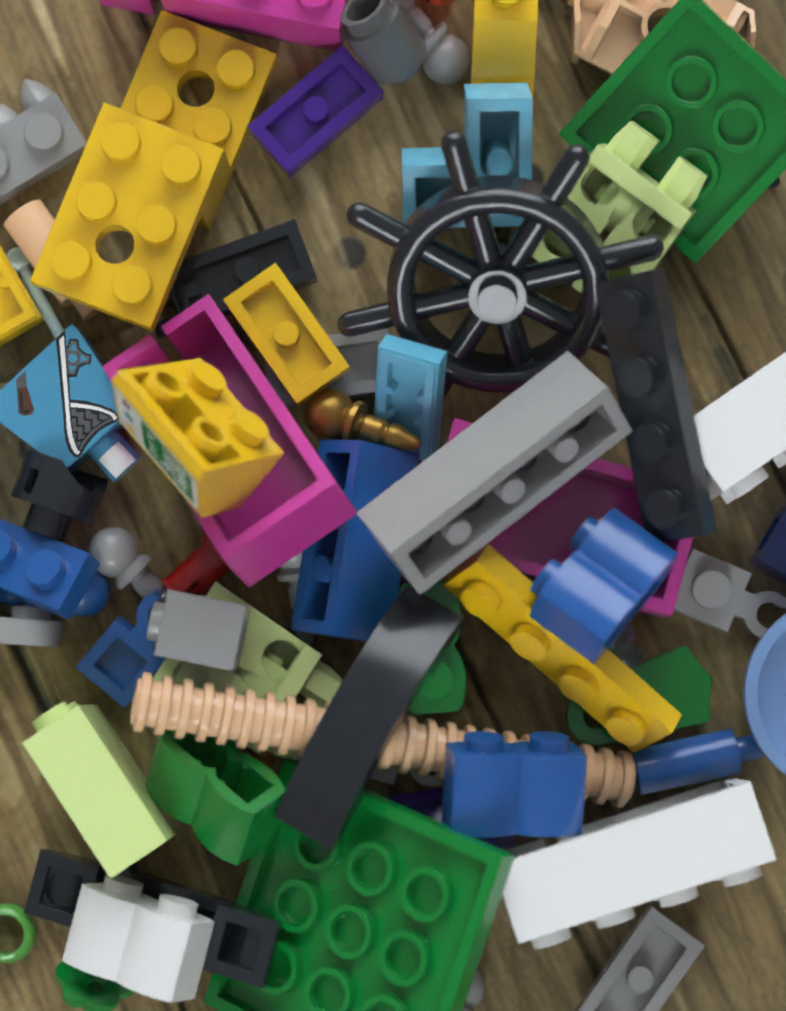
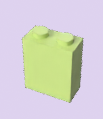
[22,701,181,879]

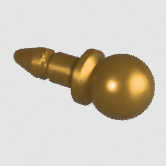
[304,388,421,450]

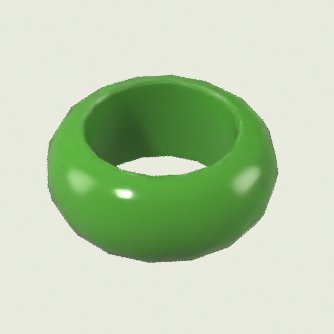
[0,903,37,964]

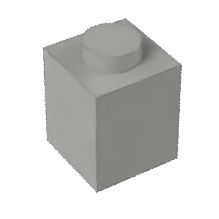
[147,589,251,672]

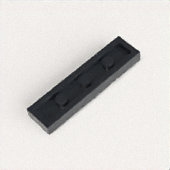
[595,268,717,542]

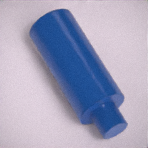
[630,728,763,796]

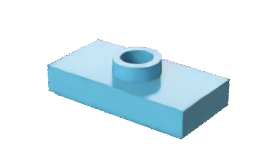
[372,334,447,461]

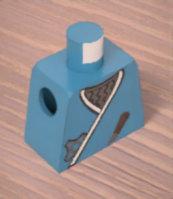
[0,324,142,483]

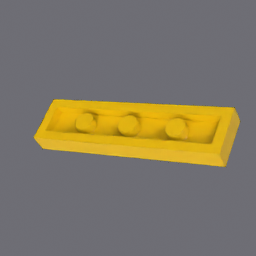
[443,544,682,753]

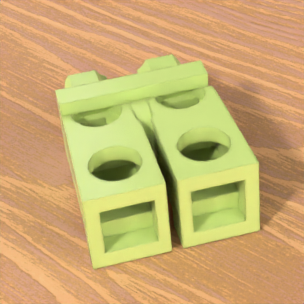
[532,121,708,293]
[152,581,343,761]

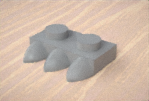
[0,79,87,205]

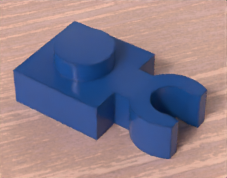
[75,589,166,708]

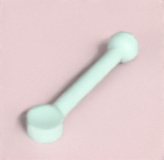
[7,247,64,339]

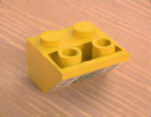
[111,358,284,518]

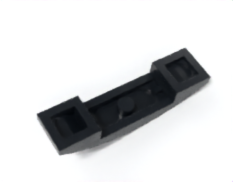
[274,585,465,851]
[24,849,283,988]

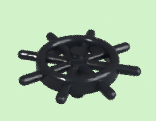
[337,131,664,400]

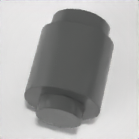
[341,0,427,84]

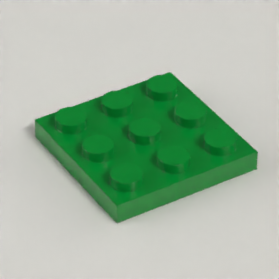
[558,0,786,264]

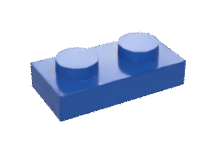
[0,519,101,620]

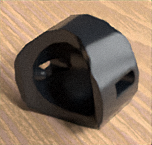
[11,450,108,542]

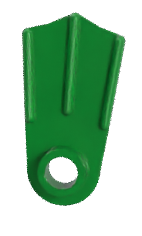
[566,645,713,745]

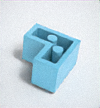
[401,82,532,228]

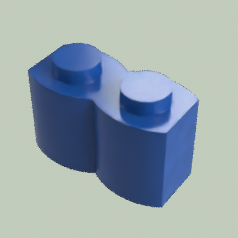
[529,507,679,664]
[442,731,587,838]

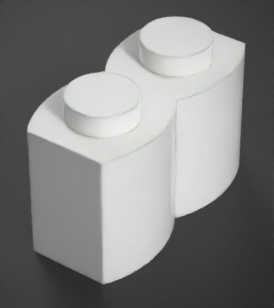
[62,874,215,1003]

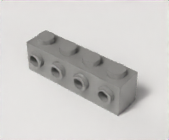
[356,351,632,595]

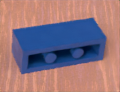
[290,440,419,642]

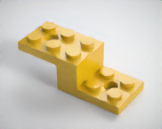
[30,10,278,332]

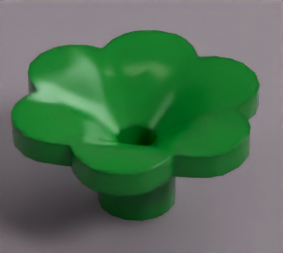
[55,961,135,1011]

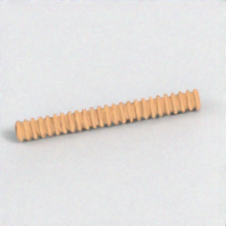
[130,672,636,808]

